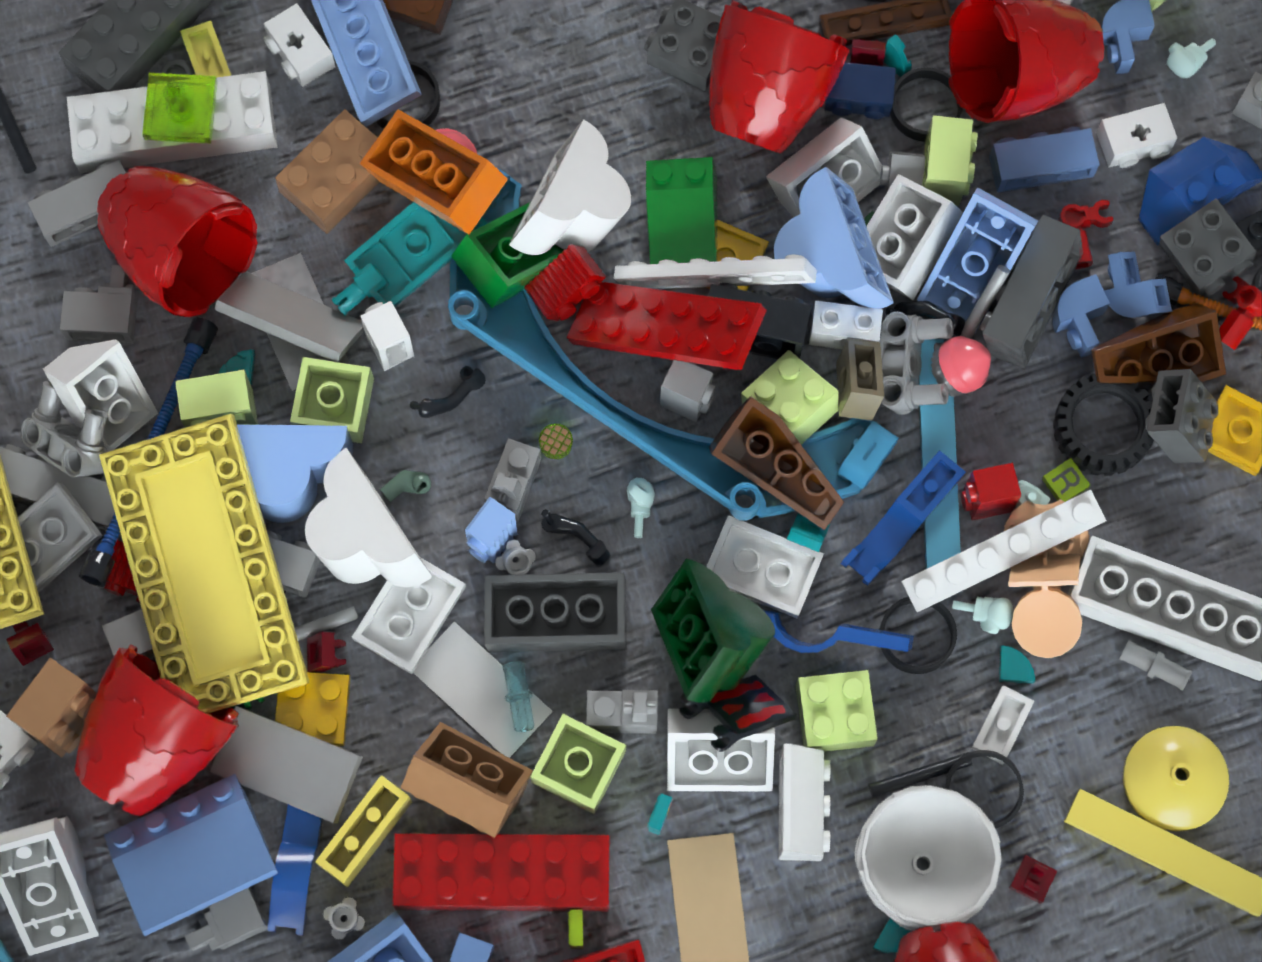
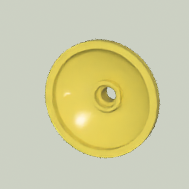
[1123,726,1229,831]

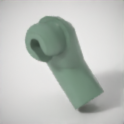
[380,470,431,503]

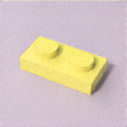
[180,20,231,80]

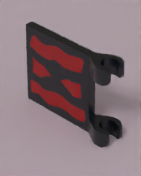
[679,674,796,752]

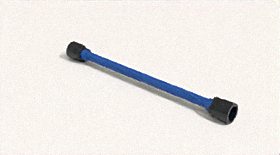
[79,317,218,587]

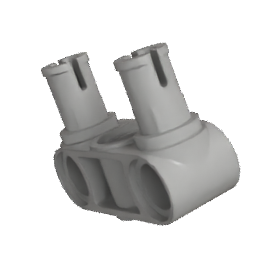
[880,311,953,415]
[20,381,108,477]

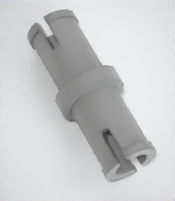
[1119,639,1192,691]

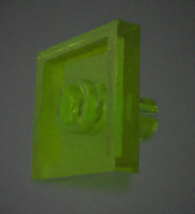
[142,72,218,144]

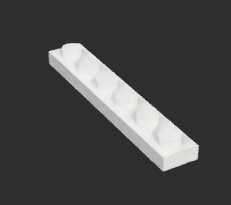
[614,254,817,289]
[901,490,1106,612]

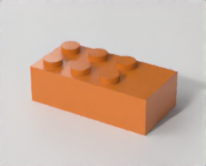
[359,109,508,235]

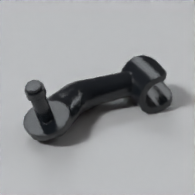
[885,301,965,336]
[410,366,486,418]
[541,509,611,567]

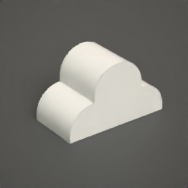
[509,119,631,255]
[305,448,432,587]
[0,817,99,955]

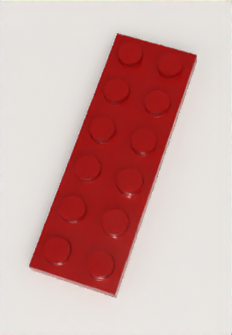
[566,282,767,370]

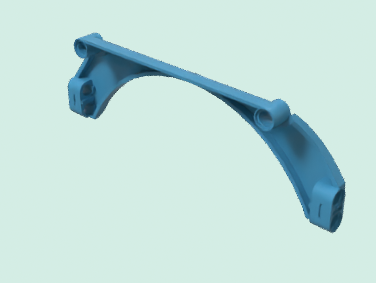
[448,166,899,521]

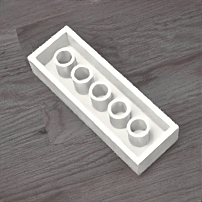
[67,71,278,173]
[1068,536,1262,681]

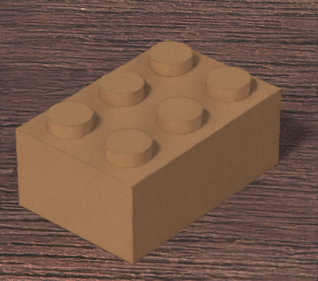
[275,109,379,234]
[6,658,97,758]
[401,722,533,838]

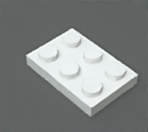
[707,515,824,619]
[352,558,466,674]

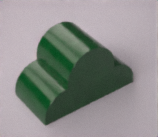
[651,558,775,703]

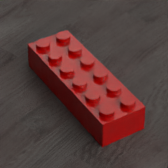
[393,834,609,911]

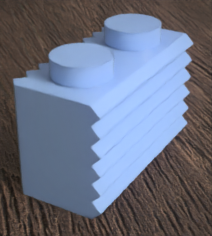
[465,497,518,563]

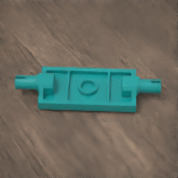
[331,202,488,316]

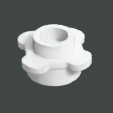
[495,540,536,575]
[323,897,365,940]

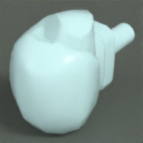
[1166,38,1216,79]
[627,477,655,538]
[1016,480,1050,507]
[952,596,1013,634]

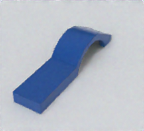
[841,450,966,586]
[763,610,914,653]
[268,805,323,936]

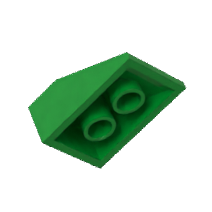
[646,157,717,264]
[451,202,564,308]

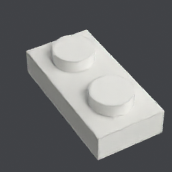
[971,685,1034,765]

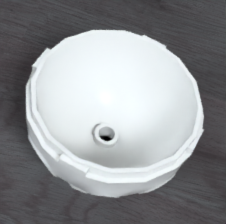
[855,785,1001,932]

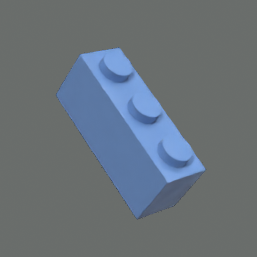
[989,127,1099,193]

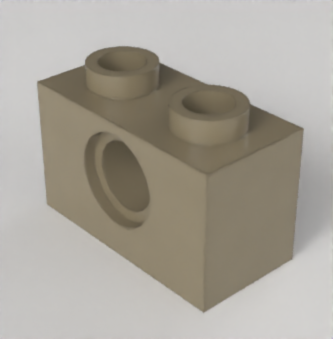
[836,338,884,421]

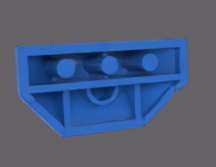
[1138,137,1262,246]

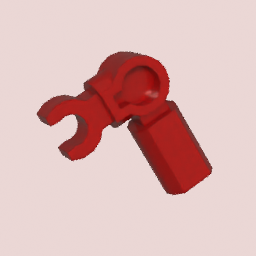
[1058,200,1114,270]
[1219,276,1262,350]

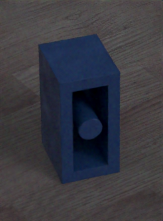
[824,63,896,119]

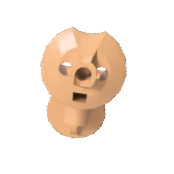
[1004,499,1090,658]

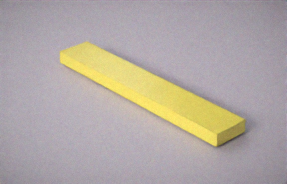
[1064,789,1262,917]

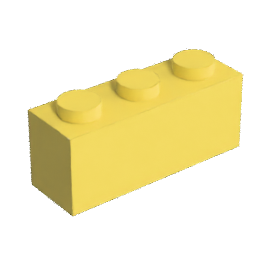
[315,775,412,888]

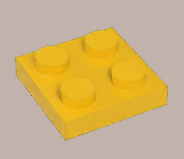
[275,672,351,746]

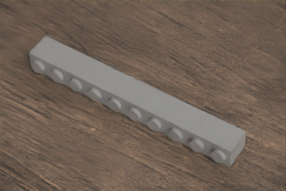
[0,444,321,598]

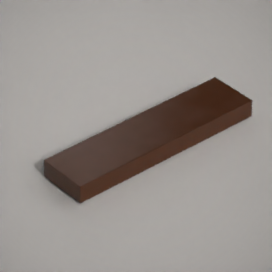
[819,0,952,45]

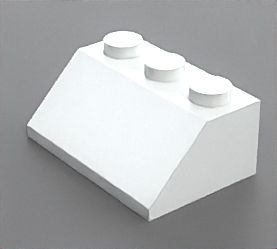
[766,117,882,217]
[866,174,963,300]
[43,339,158,452]
[667,709,775,791]
[778,744,830,861]

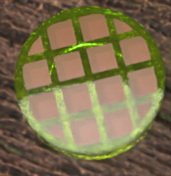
[539,424,573,459]

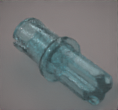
[503,661,534,732]

